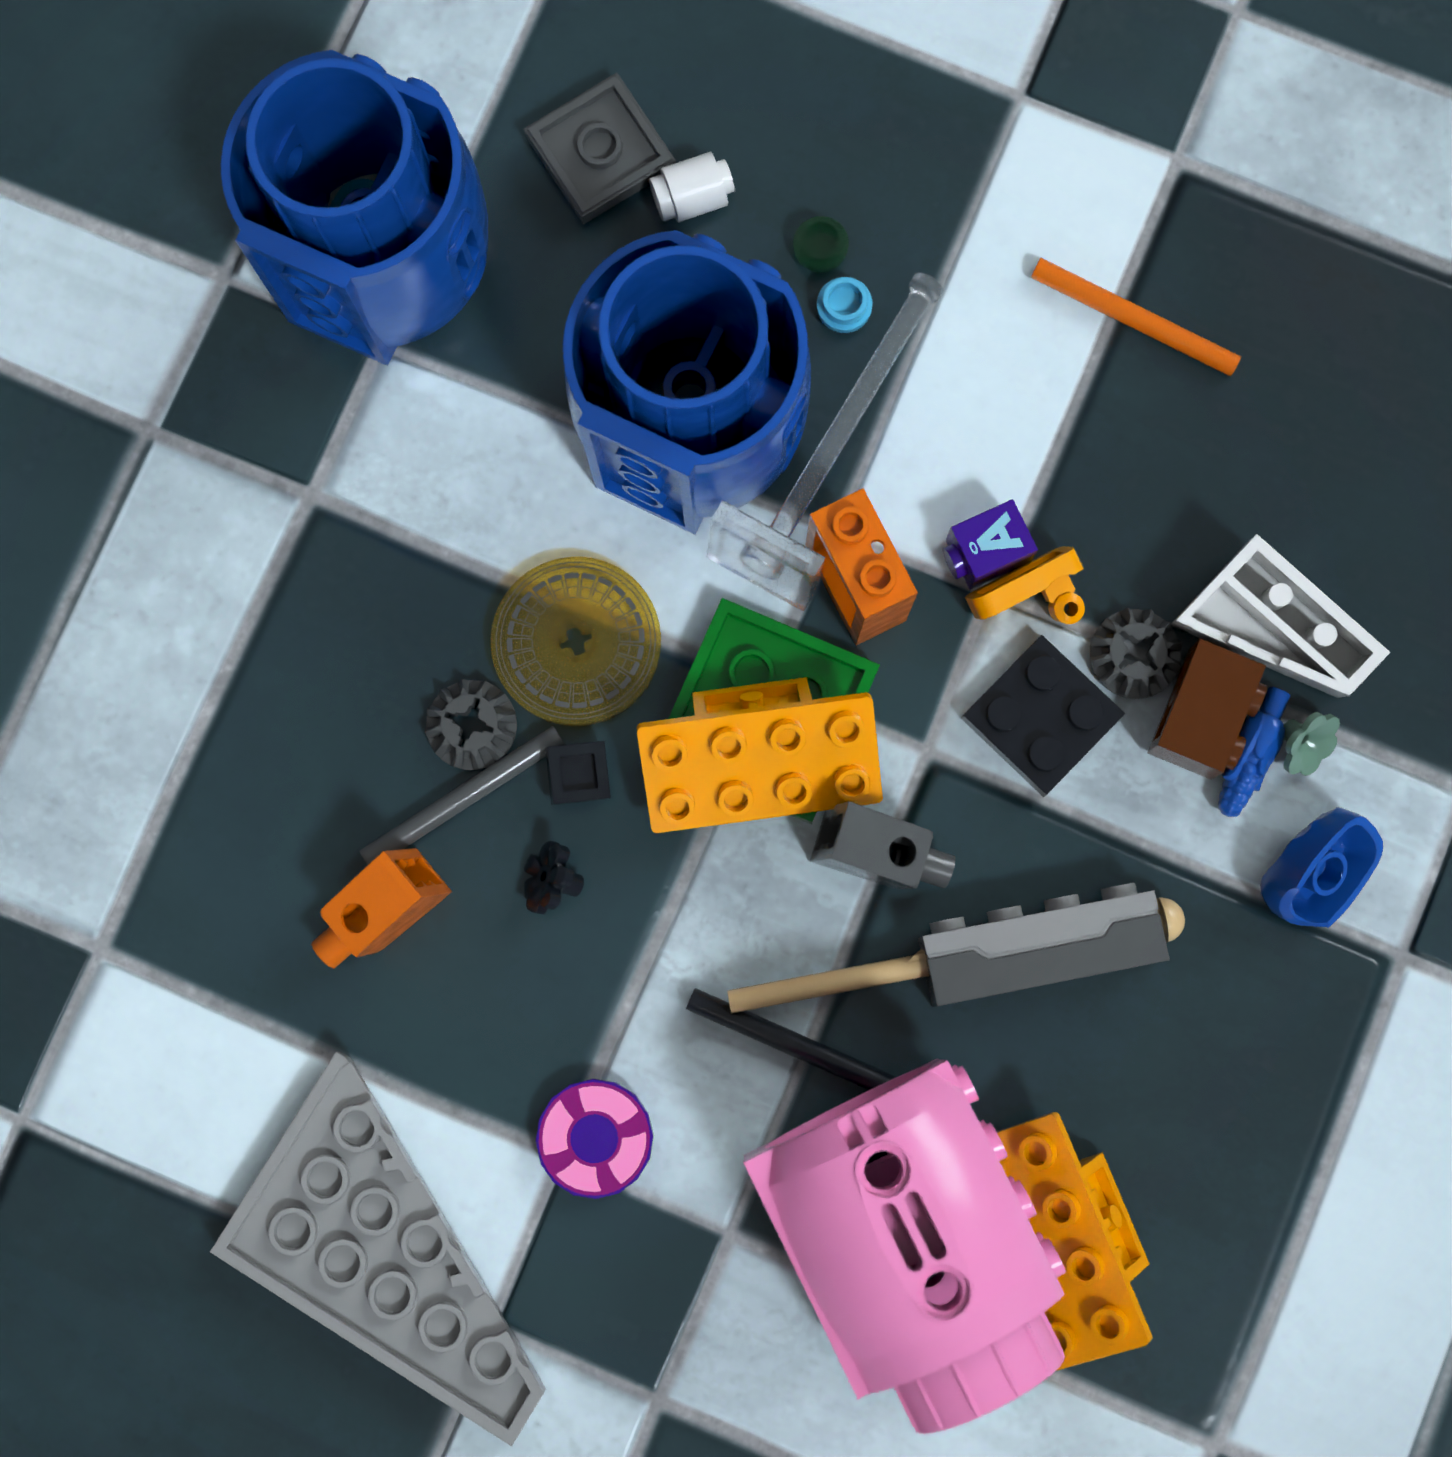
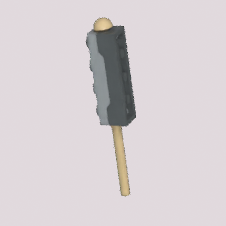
[727,883,1185,1013]

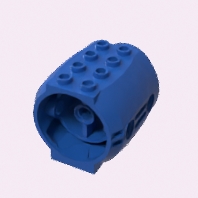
[221,50,488,366]
[563,230,811,534]

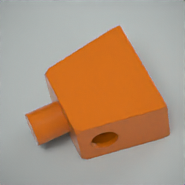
[311,848,452,968]

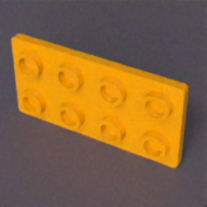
[637,677,883,833]
[997,1112,1153,1371]

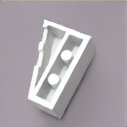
[1172,534,1390,698]

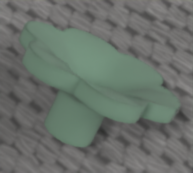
[1283,712,1340,776]

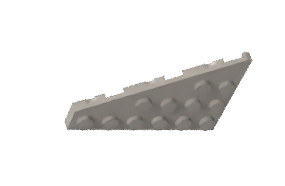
[210,1051,546,1446]

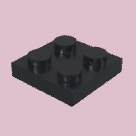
[961,635,1126,798]

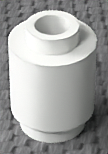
[649,152,735,223]

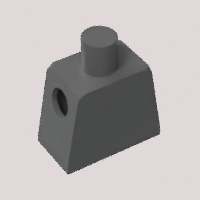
[809,801,956,890]

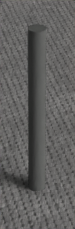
[359,725,565,865]

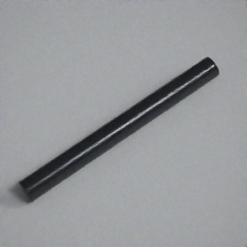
[686,988,896,1090]

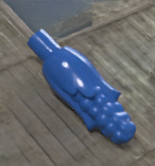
[1218,687,1291,817]

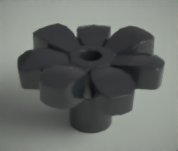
[524,840,584,915]

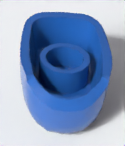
[1260,807,1383,928]

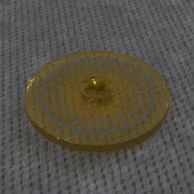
[491,557,661,726]

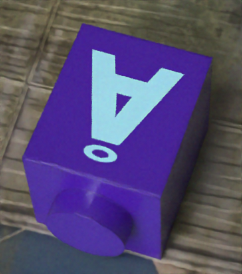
[943,499,1038,590]

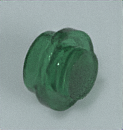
[793,216,849,272]

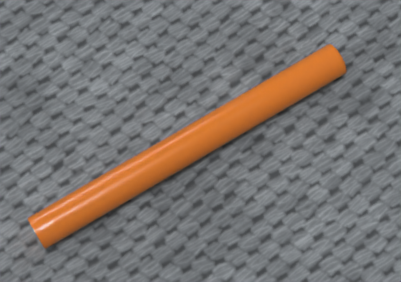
[1031,258,1241,377]

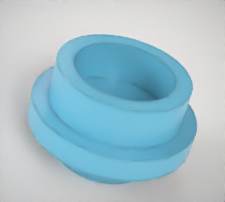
[817,277,873,333]

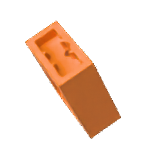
[805,488,918,646]

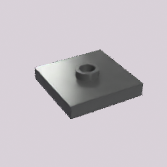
[524,73,676,225]

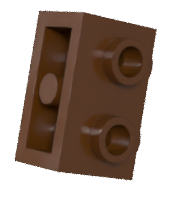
[1147,639,1267,780]

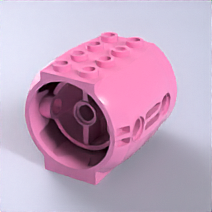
[743,1058,1066,1434]

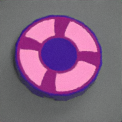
[536,1079,654,1199]

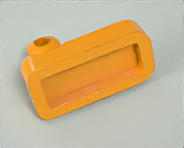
[965,546,1085,624]

